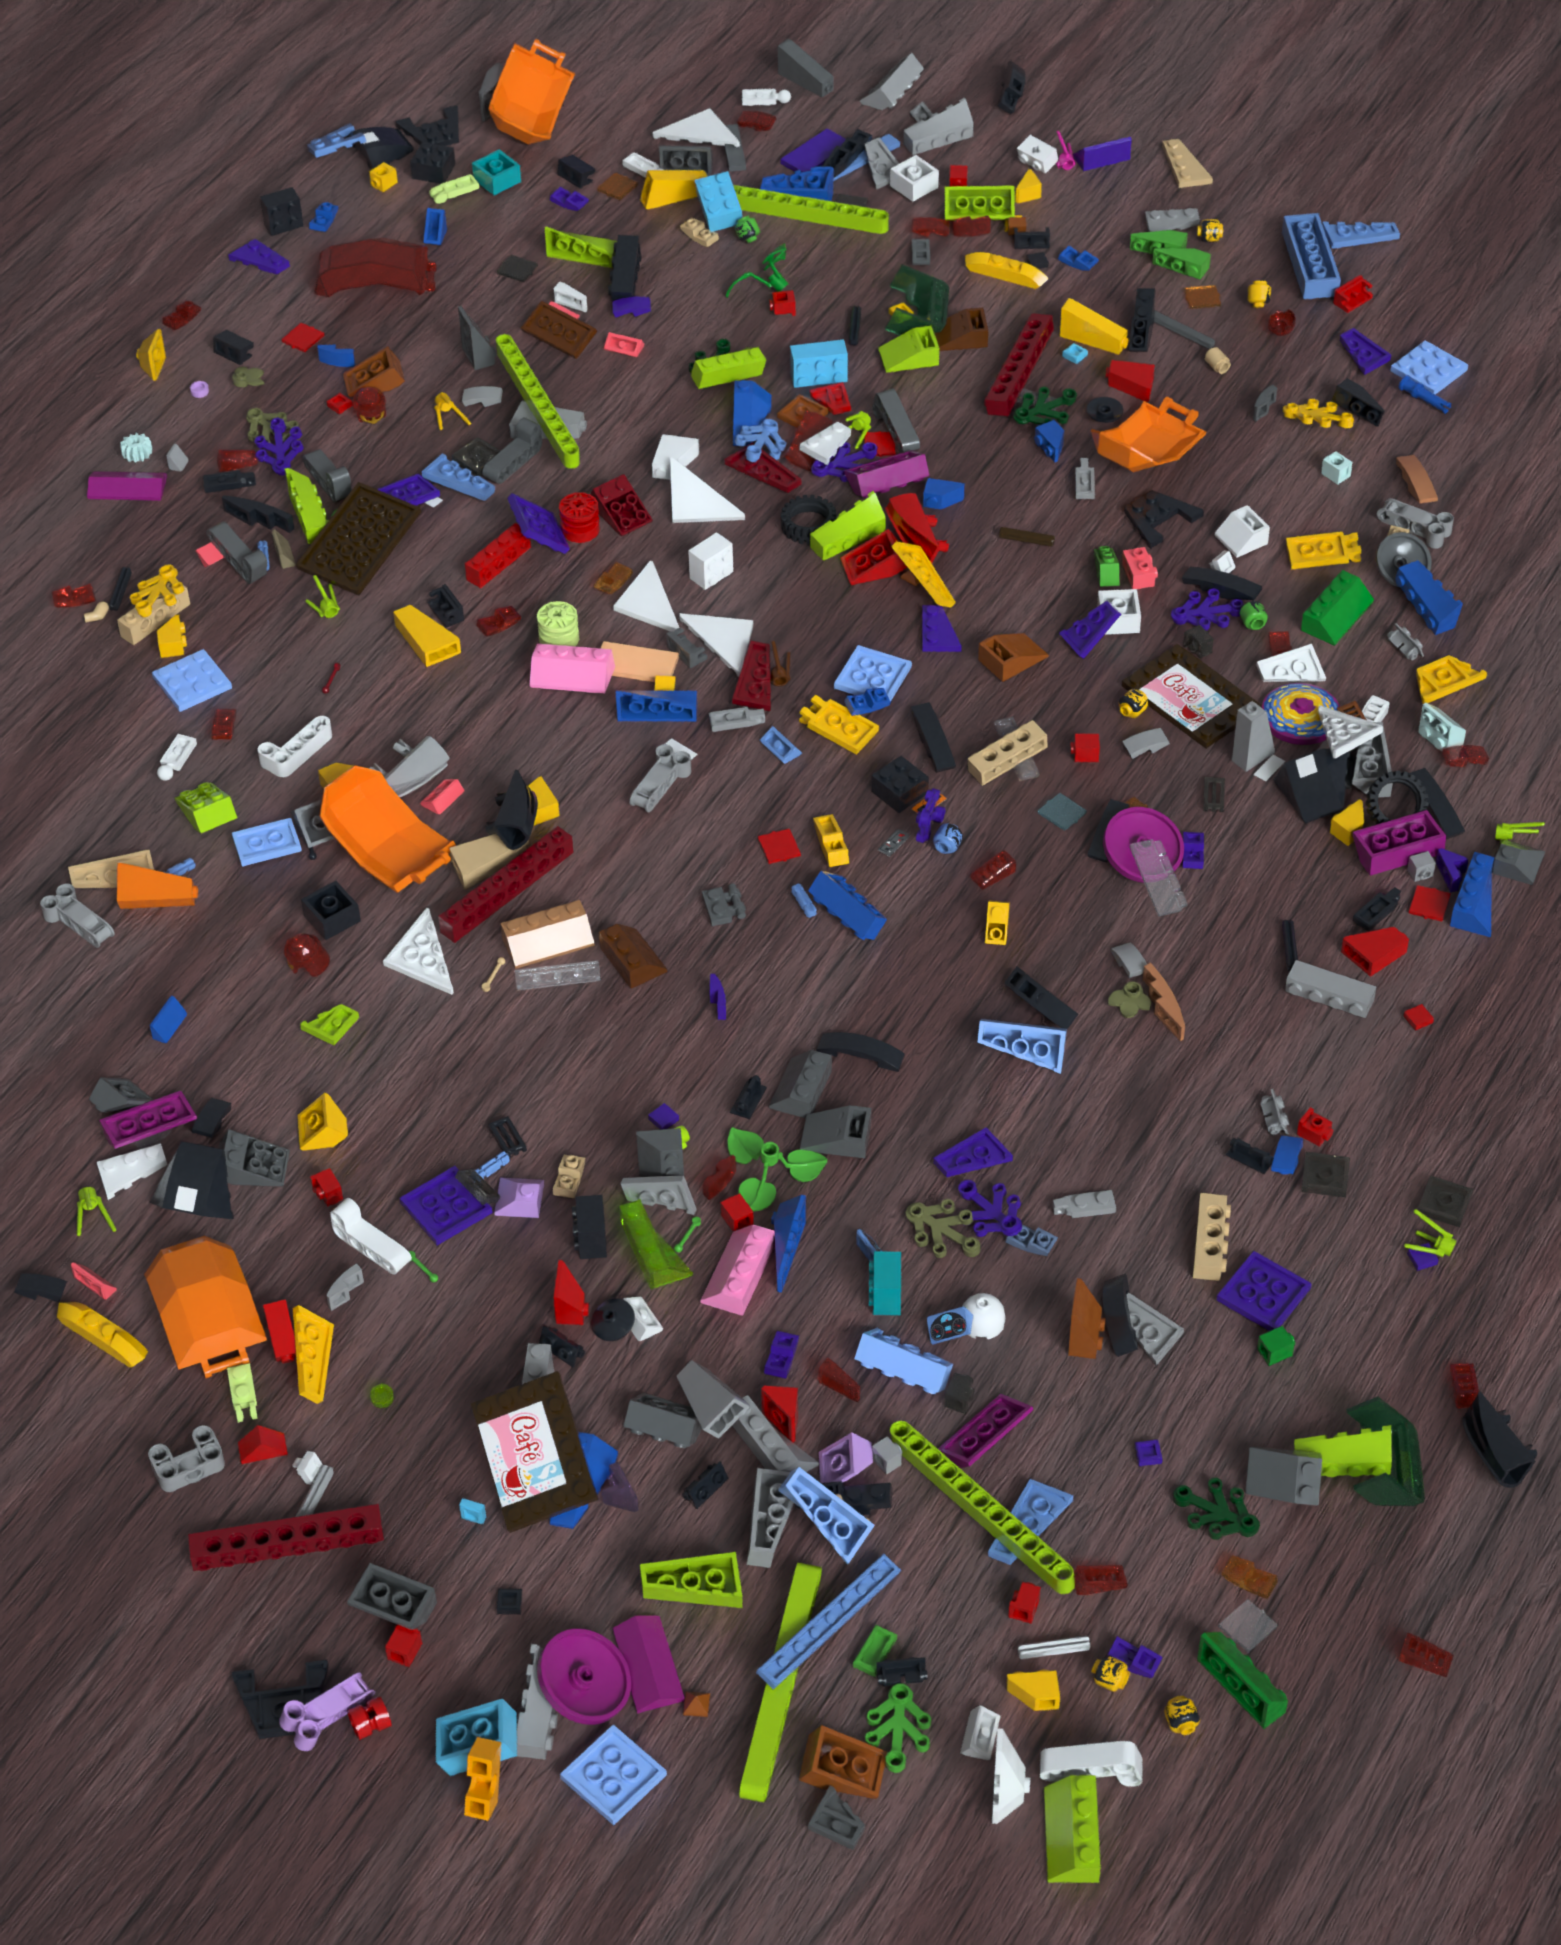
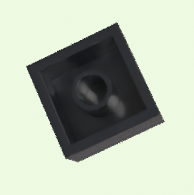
[410,142,456,184]
[260,187,304,236]
[871,756,929,813]
[301,881,361,940]
[572,1195,607,1259]

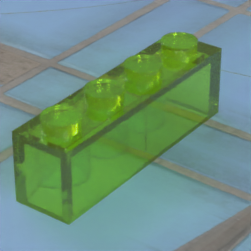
[619,1199,693,1289]

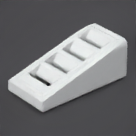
[554,282,587,312]
[1362,695,1389,722]

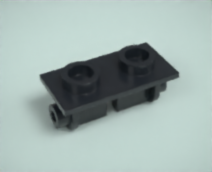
[730,1075,767,1119]
[1226,1137,1274,1175]
[539,1325,585,1367]
[682,1461,729,1509]
[876,1657,928,1686]

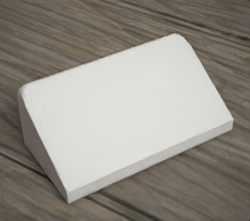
[623,1297,663,1341]
[961,1705,1000,1760]

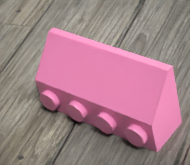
[530,643,615,694]
[700,1225,775,1316]

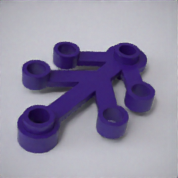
[254,417,304,476]
[811,442,877,482]
[1171,589,1244,630]
[916,788,946,843]
[958,1180,1022,1237]

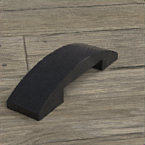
[816,1032,905,1072]
[1103,1274,1138,1357]

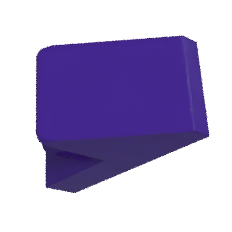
[1436,848,1469,893]

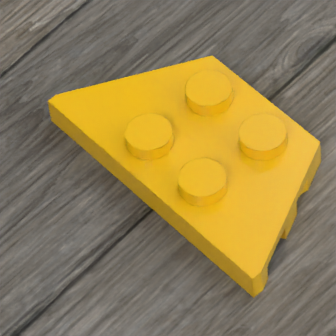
[1416,655,1487,704]

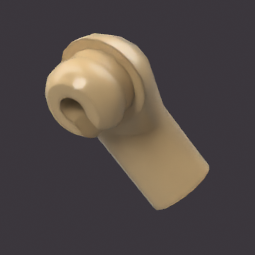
[84,602,109,623]

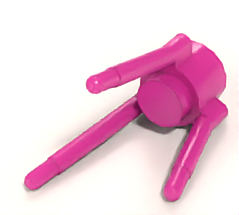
[1055,131,1076,170]

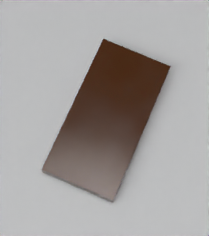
[521,300,597,359]

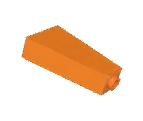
[117,863,198,909]

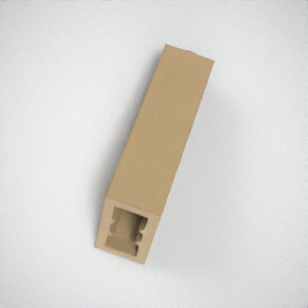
[449,834,529,890]

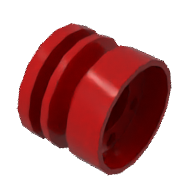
[559,492,600,543]

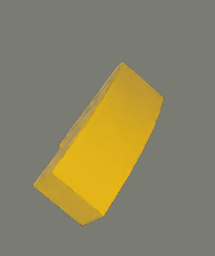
[813,814,849,867]

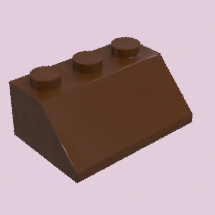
[599,924,667,989]

